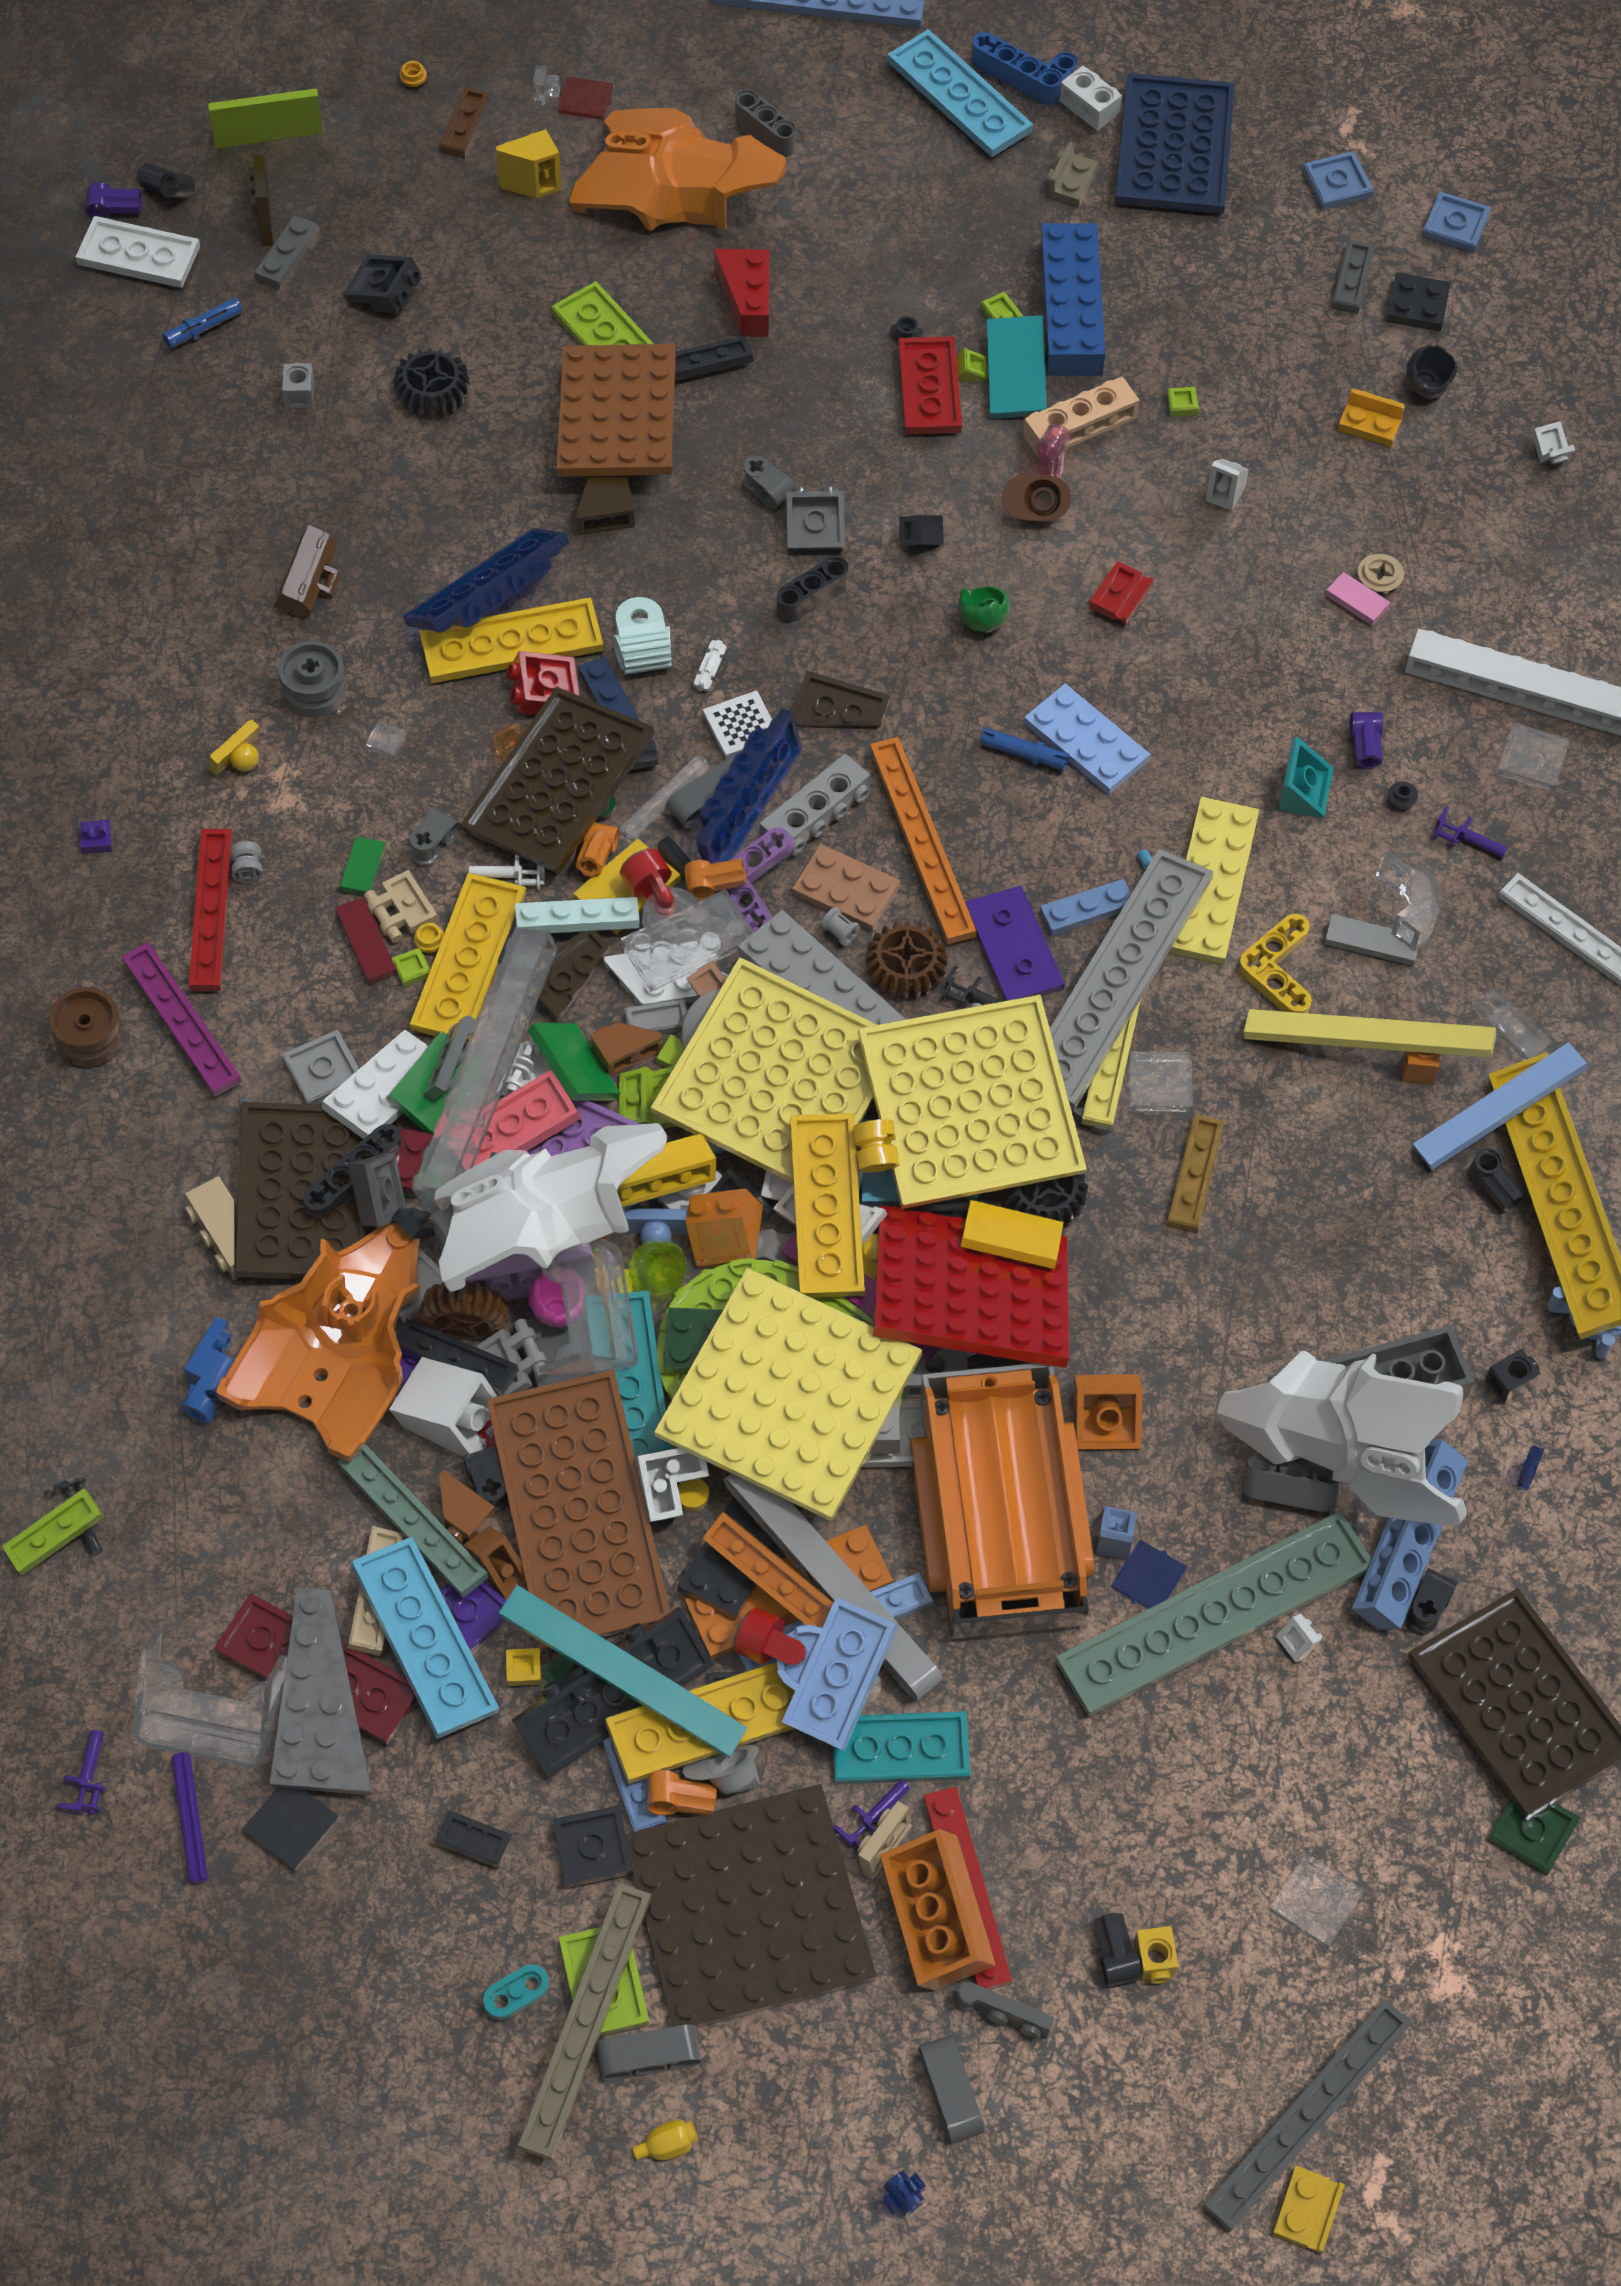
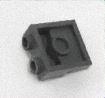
[786,487,845,551]

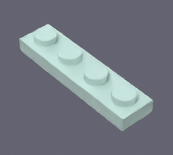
[515,897,639,935]

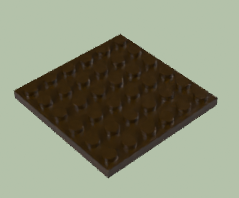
[626,1784,877,2029]

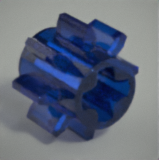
[883,2170,926,2217]

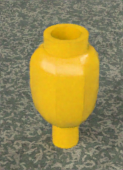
[633,2119,699,2160]

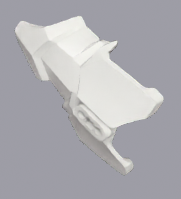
[434,1123,667,1292]
[1217,1351,1466,1525]

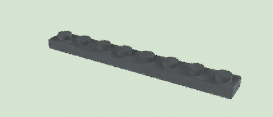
[1203,1999,1412,2232]

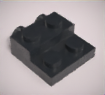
[343,255,421,313]

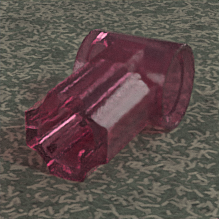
[1035,423,1071,477]

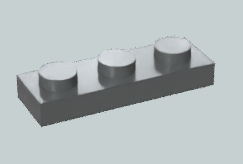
[254,215,320,289]

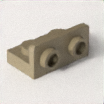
[1046,141,1099,207]

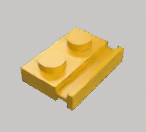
[1272,2166,1345,2255]

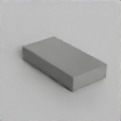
[624,998,688,1035]

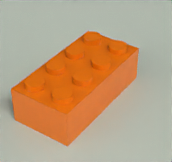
[880,1829,996,1991]

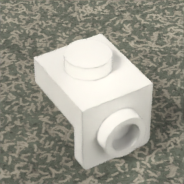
[1531,421,1576,465]

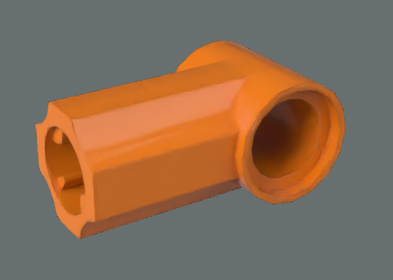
[576,822,620,877]
[685,858,747,900]
[647,1770,717,1816]

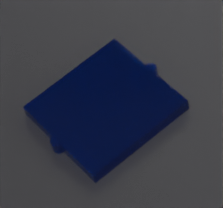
[1111,1540,1188,1609]

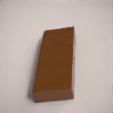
[439,87,491,158]

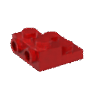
[507,651,580,715]

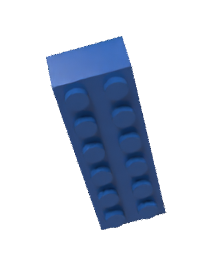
[1040,223,1105,376]

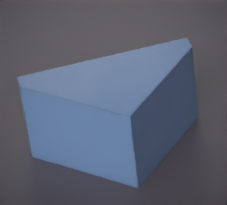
[1096,1506,1137,1560]

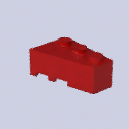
[714,249,770,337]

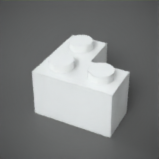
[635,1448,709,1522]

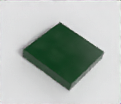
[1487,1799,1581,1876]

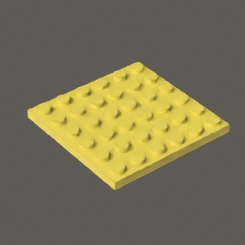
[651,957,877,1184]
[858,995,1087,1209]
[654,1268,922,1521]

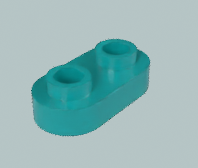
[483,1964,549,2021]

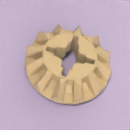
[1358,554,1404,595]

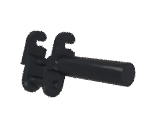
[941,965,1004,1009]
[44,1478,103,1556]

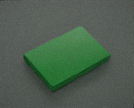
[528,1023,621,1101]
[386,1031,488,1136]

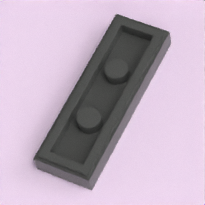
[1332,239,1375,314]

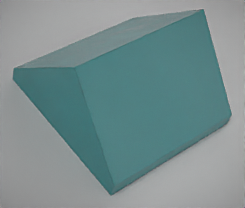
[1278,737,1333,818]

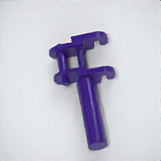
[1433,806,1508,858]
[56,1730,106,1816]
[833,1780,910,1852]

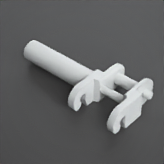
[469,855,545,890]

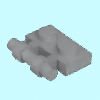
[477,1319,549,1396]

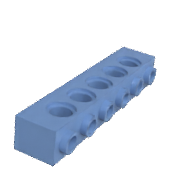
[1352,1439,1468,1630]

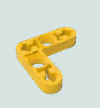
[1239,914,1312,1013]

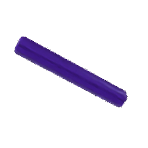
[171,1752,208,1884]

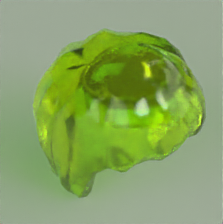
[628,1240,688,1296]

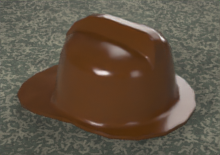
[1002,474,1071,521]

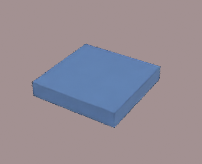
[1302,151,1374,210]
[1422,191,1492,253]

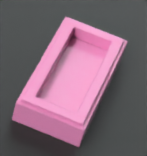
[1325,572,1391,626]

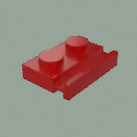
[1089,561,1154,626]

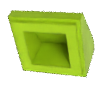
[956,348,989,382]

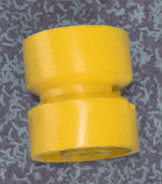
[853,1119,900,1172]

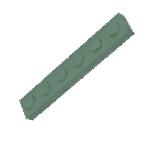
[337,1444,489,1598]

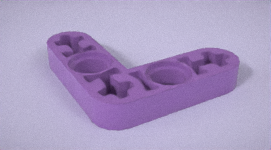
[721,827,794,934]

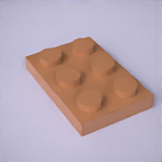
[792,844,901,932]

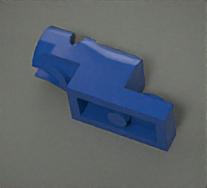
[181,1316,235,1425]

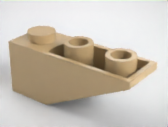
[184,1176,238,1280]

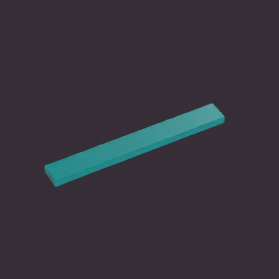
[498,1585,748,1758]

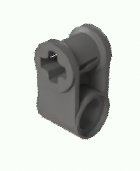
[743,455,796,510]
[410,808,461,867]

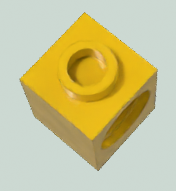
[1134,1926,1178,1984]

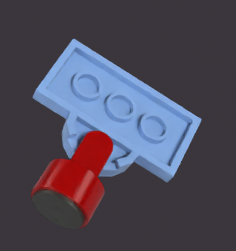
[733,1597,899,1750]

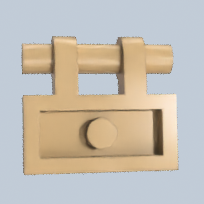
[364,870,438,943]

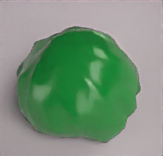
[958,585,1010,633]

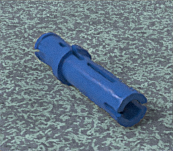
[162,297,243,350]
[980,727,1070,772]

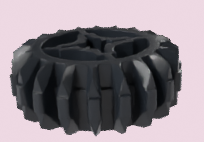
[393,347,470,418]
[1003,1173,1088,1225]

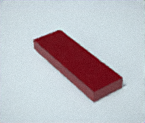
[335,897,397,985]

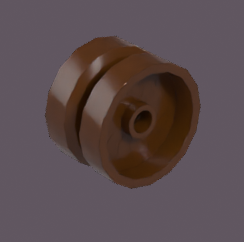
[49,987,124,1068]

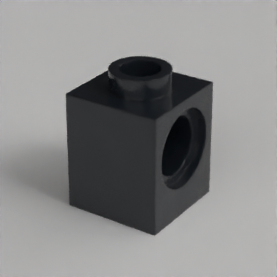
[1485,1348,1541,1405]

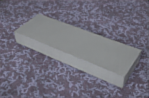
[1324,914,1421,966]

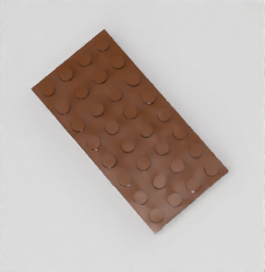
[487,1369,670,1651]

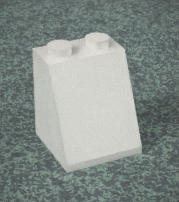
[389,1357,498,1457]

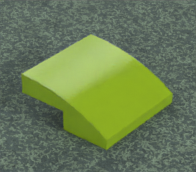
[619,1066,677,1129]

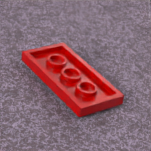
[898,336,962,434]

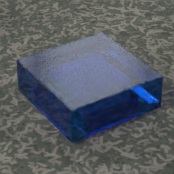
[1517,1445,1544,1489]

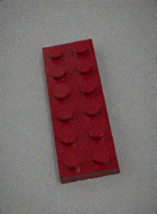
[214,1593,417,1746]

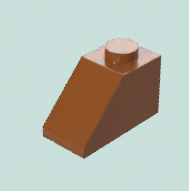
[590,1022,663,1078]
[439,1470,496,1544]
[463,1526,528,1601]

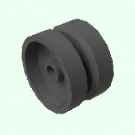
[278,641,346,717]

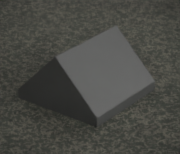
[348,1152,406,1227]

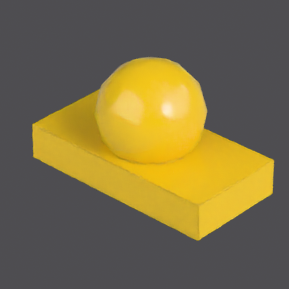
[209,720,259,776]

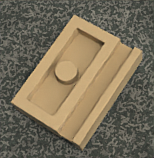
[858,1801,912,1880]

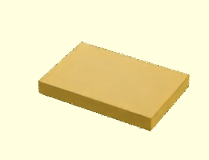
[573,839,680,935]
[961,1200,1063,1269]

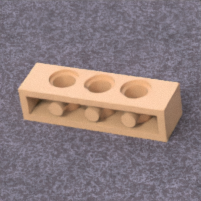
[1023,376,1140,460]

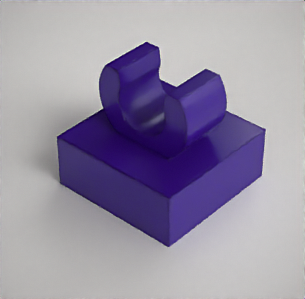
[80,820,112,854]

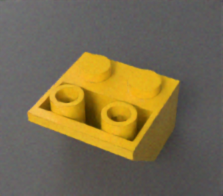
[495,129,561,199]

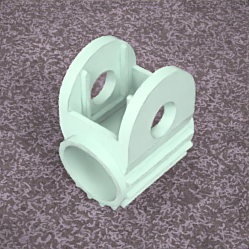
[612,597,672,675]

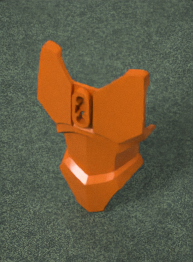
[569,108,786,232]
[217,1223,420,1462]

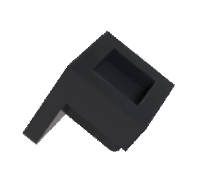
[899,515,944,546]

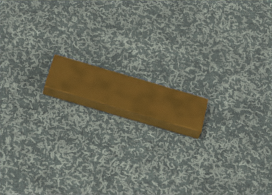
[1167,1114,1225,1233]

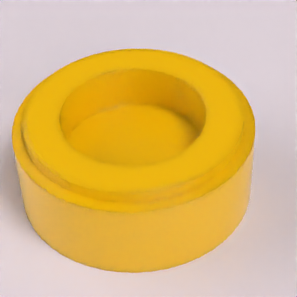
[678,1479,709,1512]

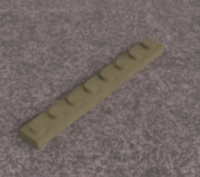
[518,1883,652,2161]

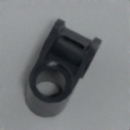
[463,1446,508,1513]
[1407,1568,1458,1635]

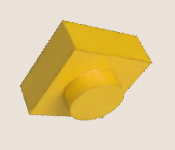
[506,1648,541,1686]

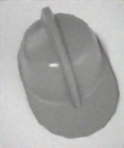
[682,1745,759,1794]

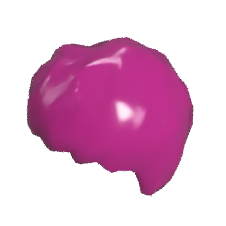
[528,1267,585,1328]

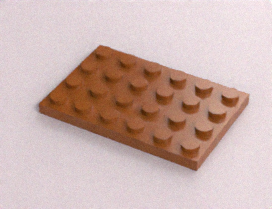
[556,344,676,477]

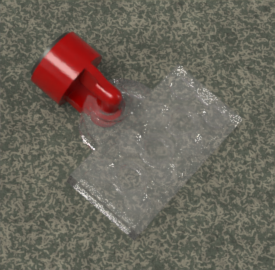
[619,848,754,992]

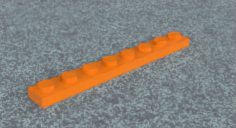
[870,737,976,945]

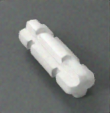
[693,640,726,692]

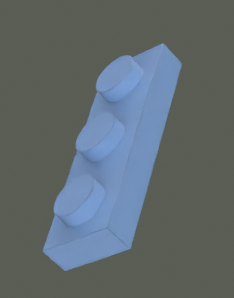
[1040,879,1131,936]

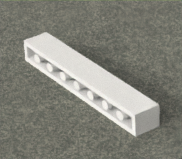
[1405,628,1621,736]

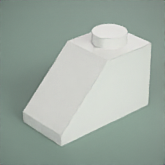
[1206,459,1249,511]

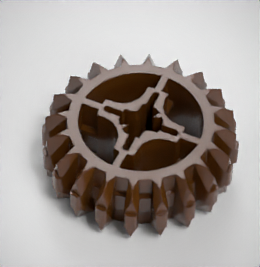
[865,920,948,1000]
[420,1281,508,1341]

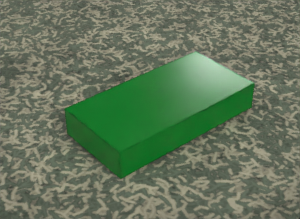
[340,836,386,896]

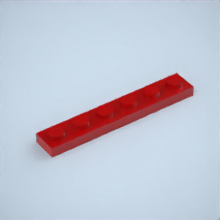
[189,829,233,991]
[923,1787,1012,1990]

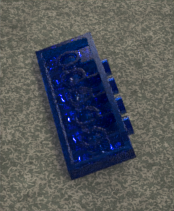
[403,528,569,633]
[696,708,803,864]

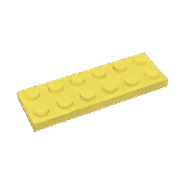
[1169,797,1260,965]

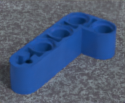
[971,32,1078,105]

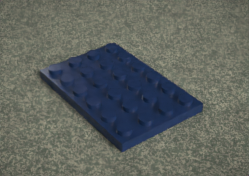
[1115,73,1235,214]

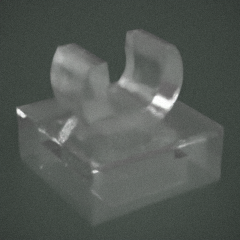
[533,65,561,105]

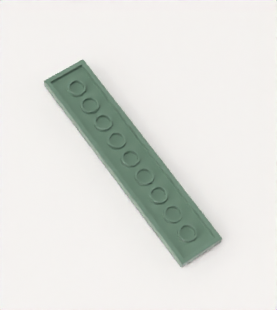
[1055,1511,1372,1717]

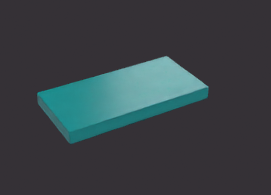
[987,315,1047,419]
[833,1711,971,1784]

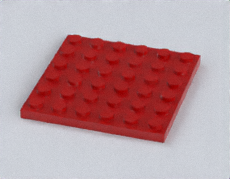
[873,1205,1069,1368]

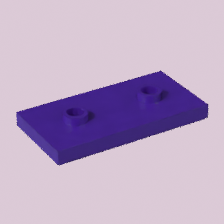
[965,885,1065,1001]

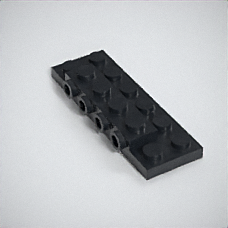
[512,1607,714,1778]

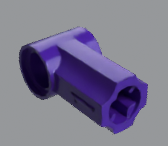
[85,182,142,218]
[1349,712,1383,769]

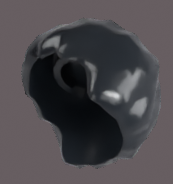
[1405,344,1458,399]

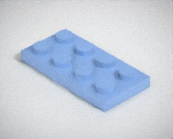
[1024,683,1151,795]

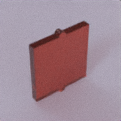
[558,76,614,120]

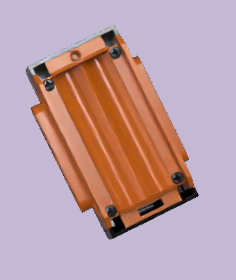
[910,1363,1094,1639]

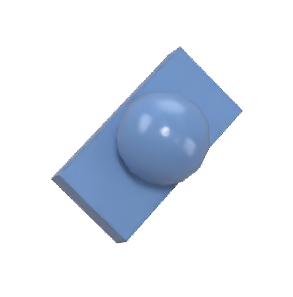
[624,1208,688,1251]

